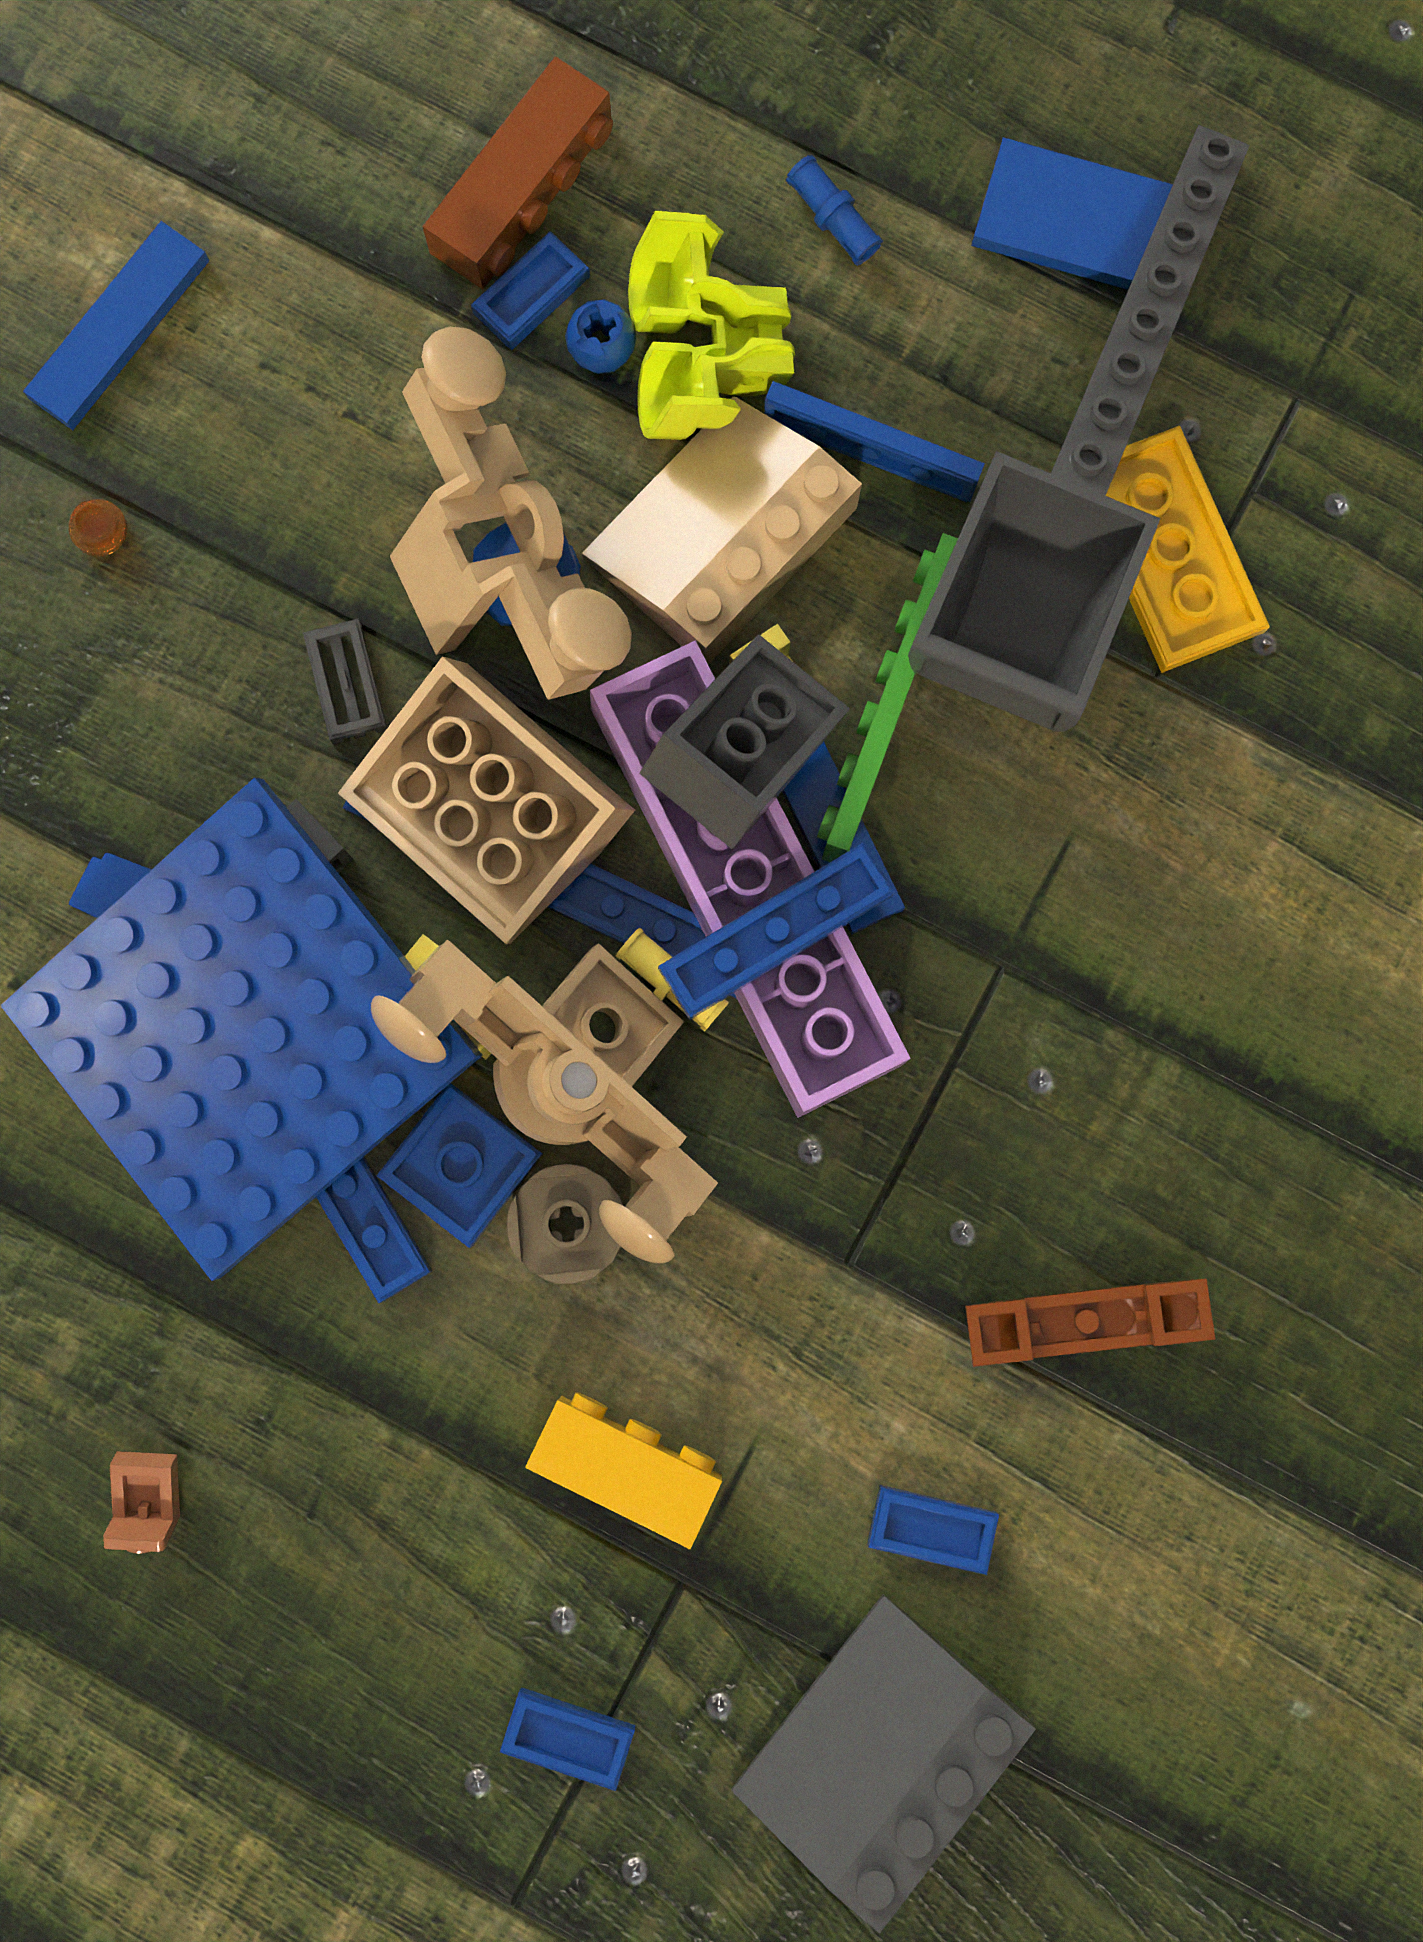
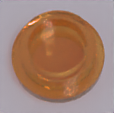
[69,499,127,556]

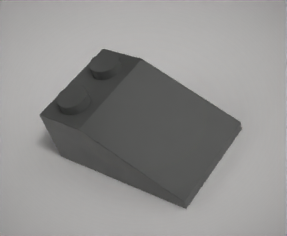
[639,634,850,850]

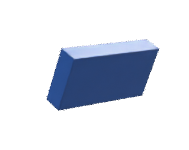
[471,231,590,351]
[867,1485,999,1575]
[500,1687,636,1791]

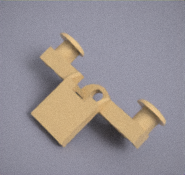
[390,327,632,700]

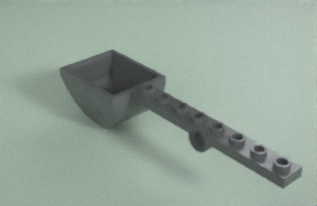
[908,125,1250,732]

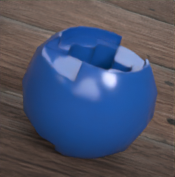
[565,299,637,374]

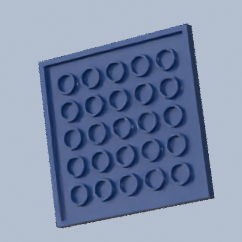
[0,778,483,1281]

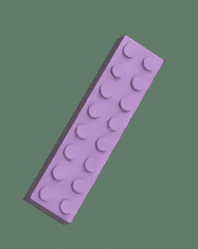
[590,640,911,1118]

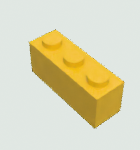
[525,1392,722,1549]

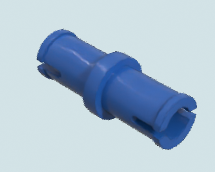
[786,155,883,266]

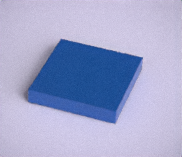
[377,1083,543,1248]

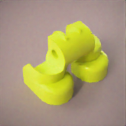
[628,211,795,440]

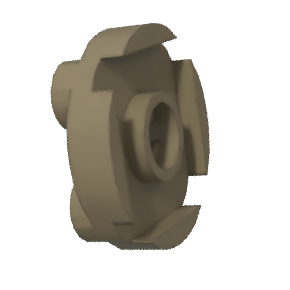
[507,1164,624,1284]

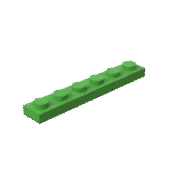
[817,533,958,862]

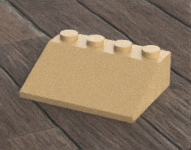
[581,396,862,665]
[338,657,635,944]

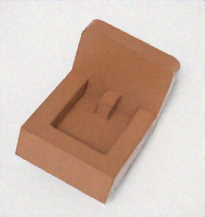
[103,1451,180,1554]

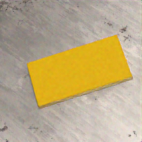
[1106,425,1270,673]

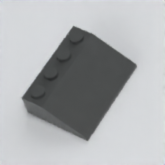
[731,1594,1036,1933]

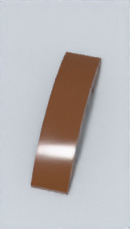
[965,1278,1216,1367]

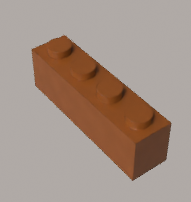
[422,56,613,290]

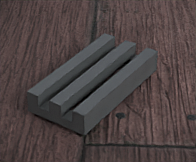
[303,619,388,745]

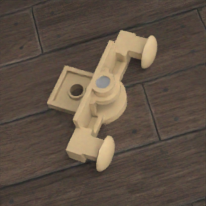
[371,940,718,1264]

